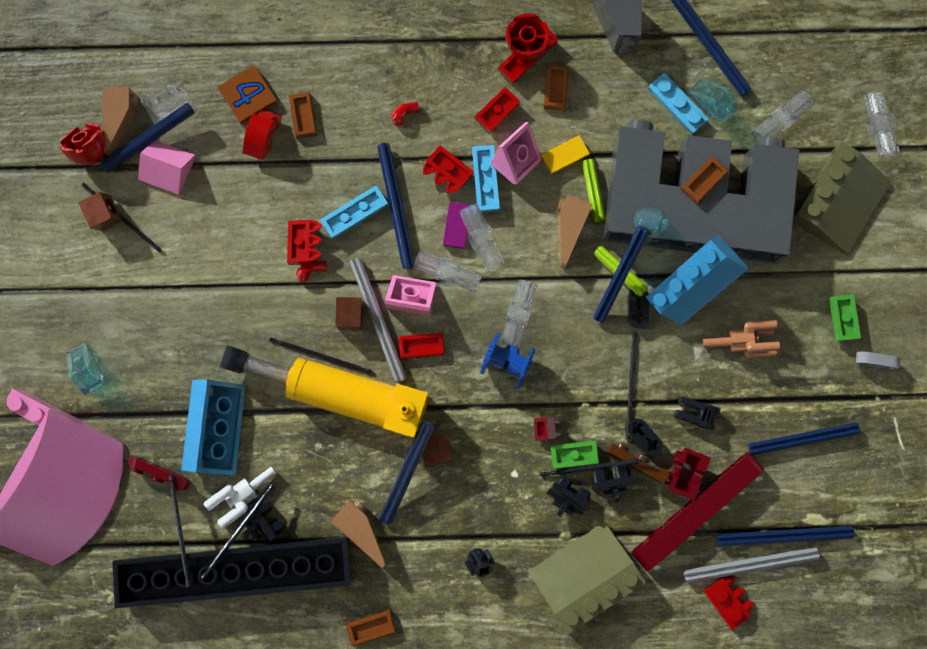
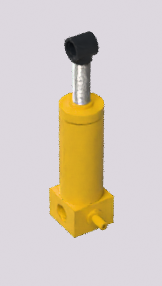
[219,345,430,439]

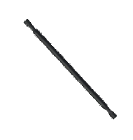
[81,183,162,252]
[625,332,637,440]
[269,337,372,374]
[540,457,649,477]
[169,475,191,587]
[201,484,275,579]

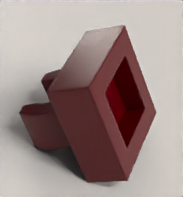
[534,416,561,441]

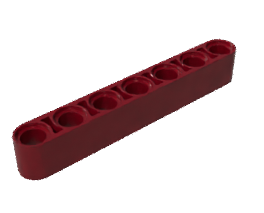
[631,451,764,572]

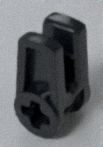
[673,396,721,431]

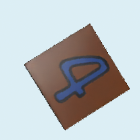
[217,65,277,124]

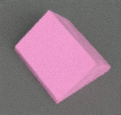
[490,122,542,184]
[138,140,196,195]
[385,275,436,316]

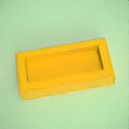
[541,135,590,175]

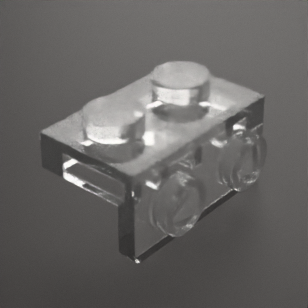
[141,81,197,125]

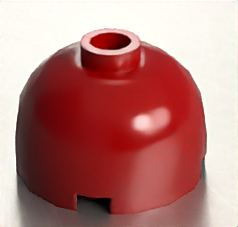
[506,13,550,60]
[60,123,105,165]

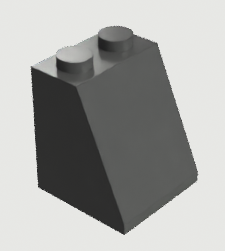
[593,0,642,55]

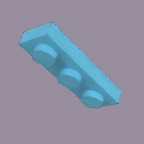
[647,73,709,136]
[472,145,500,213]
[320,185,388,240]

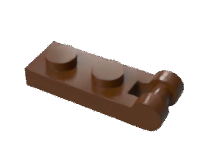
[606,442,669,482]

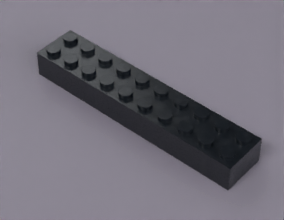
[112,537,353,609]

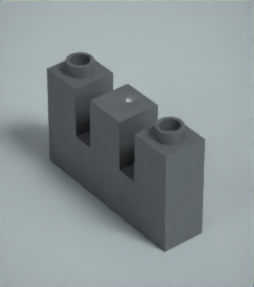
[602,120,799,264]

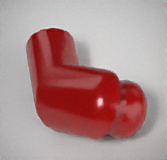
[391,101,419,126]
[296,260,327,282]

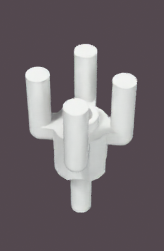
[204,467,276,529]

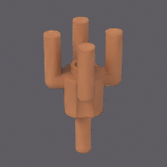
[703,320,780,358]

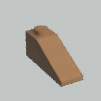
[103,86,138,156]
[556,194,592,269]
[330,500,387,568]

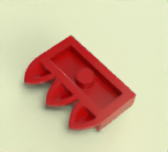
[423,145,474,194]
[287,220,322,265]
[703,575,755,630]

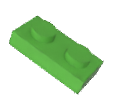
[829,294,861,342]
[550,441,599,469]

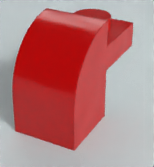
[243,110,282,160]

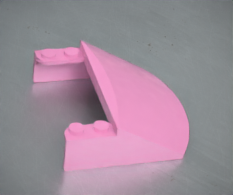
[0,389,125,566]

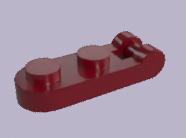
[127,455,190,491]

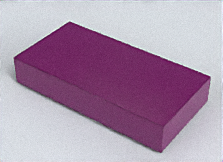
[443,202,471,249]

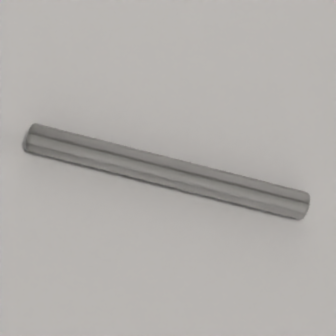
[350,258,406,383]
[683,547,820,583]

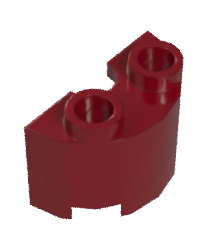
[664,447,711,501]

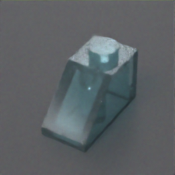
[687,78,739,122]
[66,342,105,395]

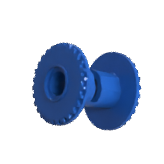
[480,333,536,389]

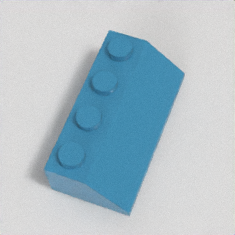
[646,234,749,325]
[181,380,246,475]

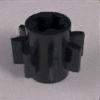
[464,548,495,577]

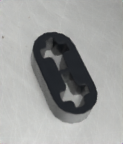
[627,289,649,329]
[625,418,663,456]

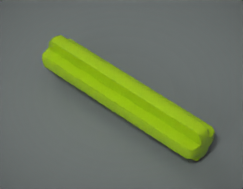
[582,159,606,223]
[594,246,648,296]

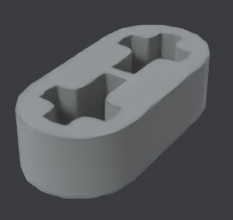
[855,352,900,370]

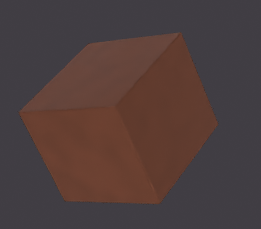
[78,192,122,231]
[335,297,363,330]
[422,433,454,467]

